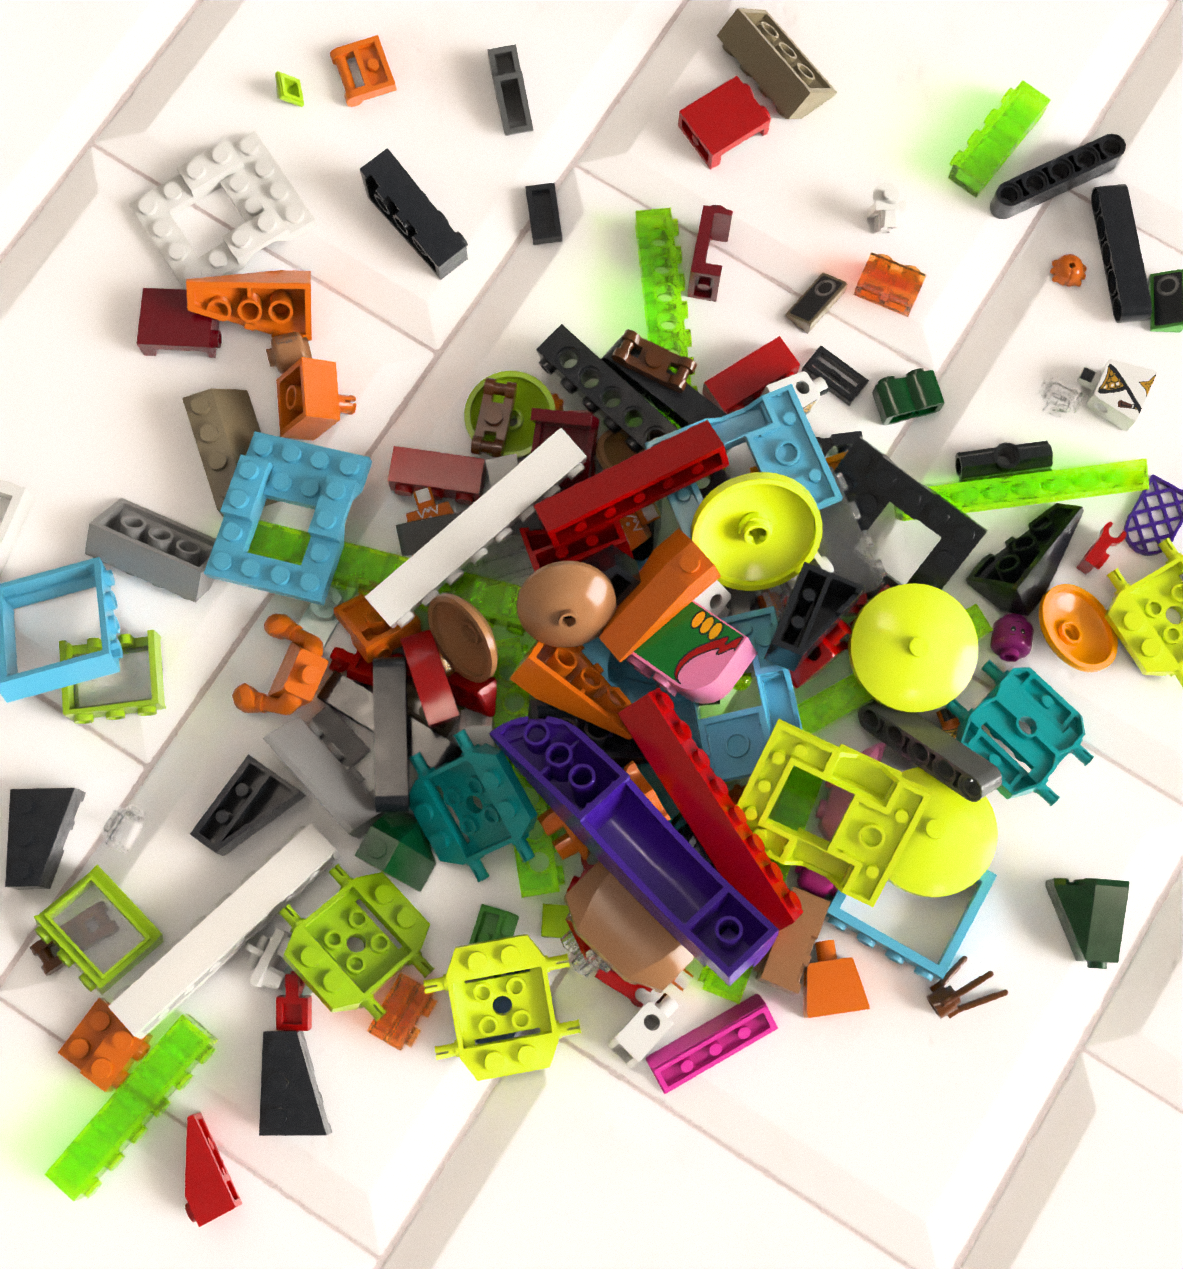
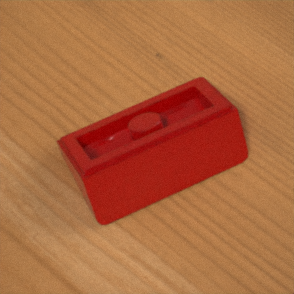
[447,672,497,717]

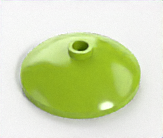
[464,371,556,459]

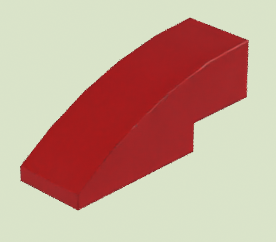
[400,629,460,728]

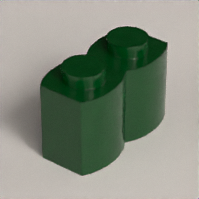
[872,368,945,426]

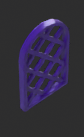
[1123,474,1183,556]

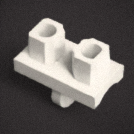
[867,182,906,234]
[244,928,292,990]

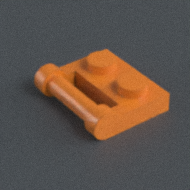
[330,35,397,107]

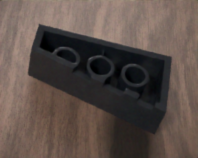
[359,148,468,280]

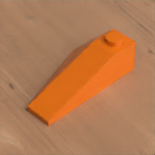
[186,270,312,341]
[599,528,721,663]
[509,640,632,740]

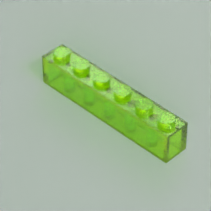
[44,1014,219,1202]

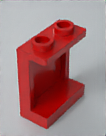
[678,76,771,170]

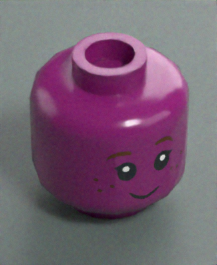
[990,613,1034,662]

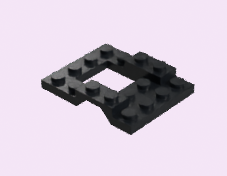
[817,436,988,600]

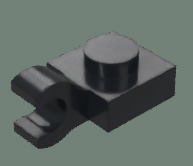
[816,430,863,457]

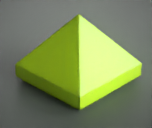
[275,71,304,107]

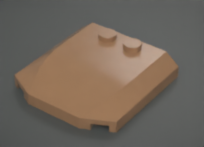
[563,861,695,993]

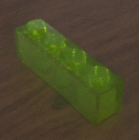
[948,80,1051,198]

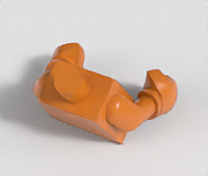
[232,613,329,715]

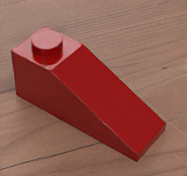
[185,1112,243,1227]

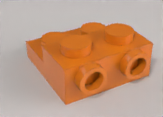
[333,585,422,664]
[58,997,153,1092]

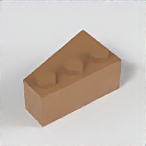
[752,887,830,995]

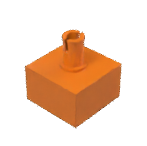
[276,357,357,441]

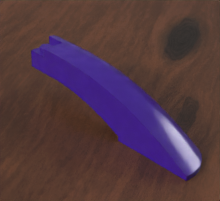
[489,716,779,986]

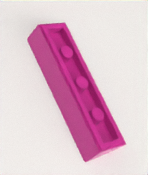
[645,994,778,1094]

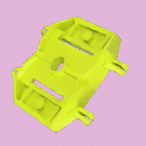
[1104,538,1183,687]
[423,934,581,1081]

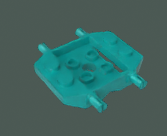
[945,659,1094,807]
[408,729,538,883]

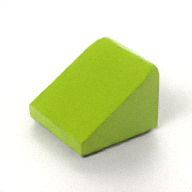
[541,903,574,939]

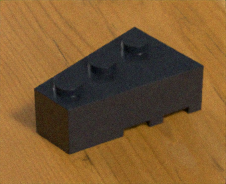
[5,788,86,890]

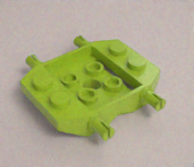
[279,864,435,1022]

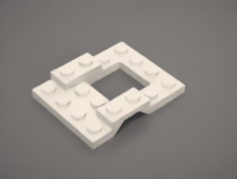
[129,130,317,289]

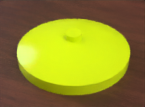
[690,472,822,591]
[848,583,978,713]
[888,767,998,898]

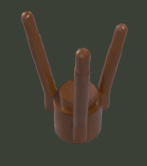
[926,955,1009,1019]

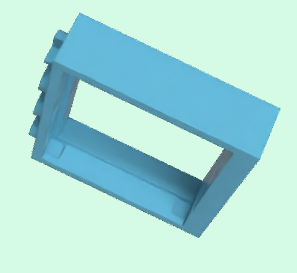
[0,557,123,703]
[826,870,997,981]

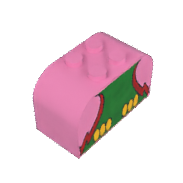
[616,566,758,704]

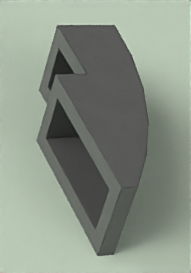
[487,44,534,136]

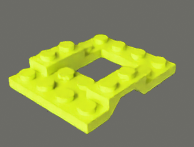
[737,718,933,907]

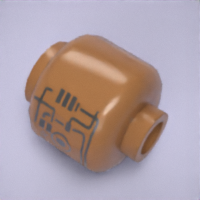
[266,332,312,374]

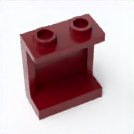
[687,205,733,302]
[136,288,222,358]
[530,408,600,492]

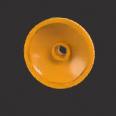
[1039,584,1118,672]

